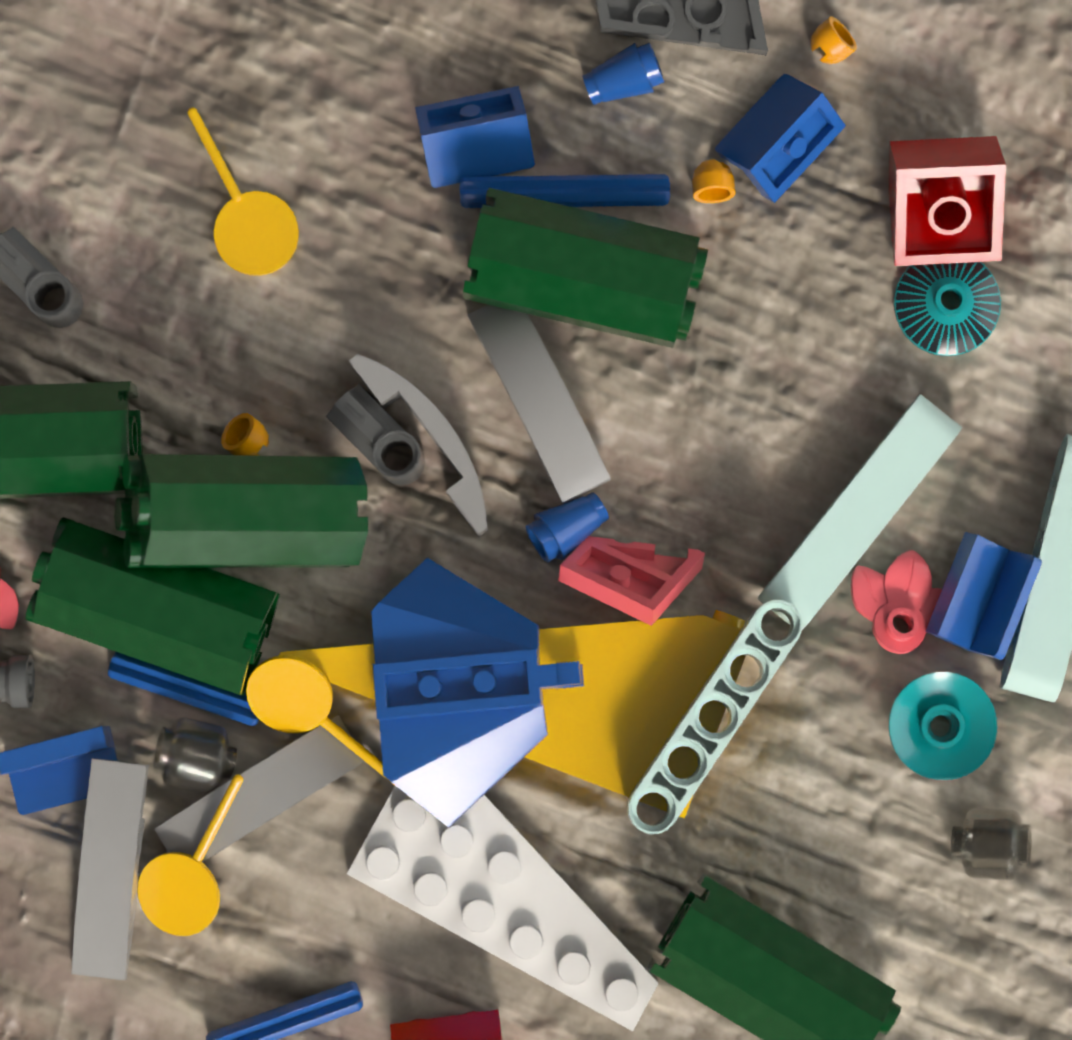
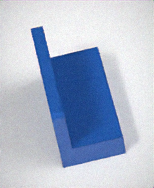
[715,74,846,203]
[415,86,535,188]
[925,532,1042,660]
[0,726,119,815]

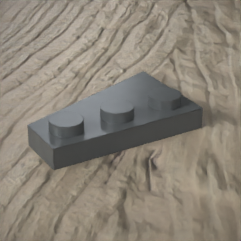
[595,0,768,56]

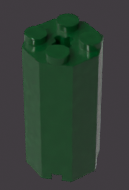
[463,187,709,348]
[0,381,143,499]
[114,454,368,568]
[25,517,280,695]
[647,874,901,1040]

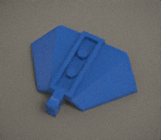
[371,558,584,827]

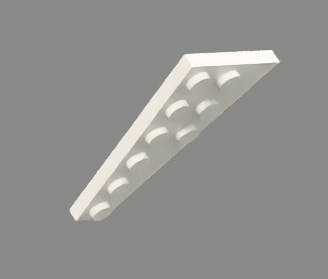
[347,785,659,1031]

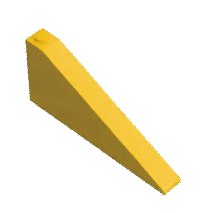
[278,610,746,819]

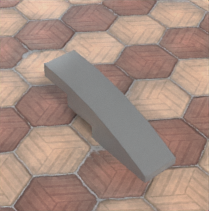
[71,758,149,980]

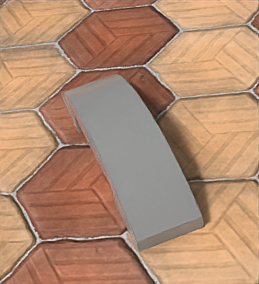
[467,304,611,504]
[349,354,488,537]
[154,715,365,862]

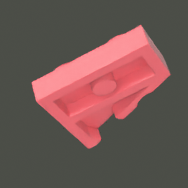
[558,536,705,626]

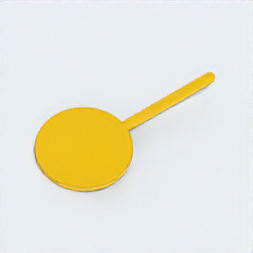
[187,107,299,276]
[246,656,394,785]
[138,774,243,936]

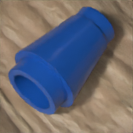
[582,42,665,105]
[525,492,609,562]

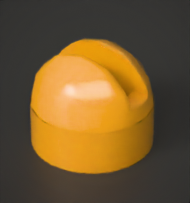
[810,16,857,64]
[692,159,736,203]
[221,413,269,456]

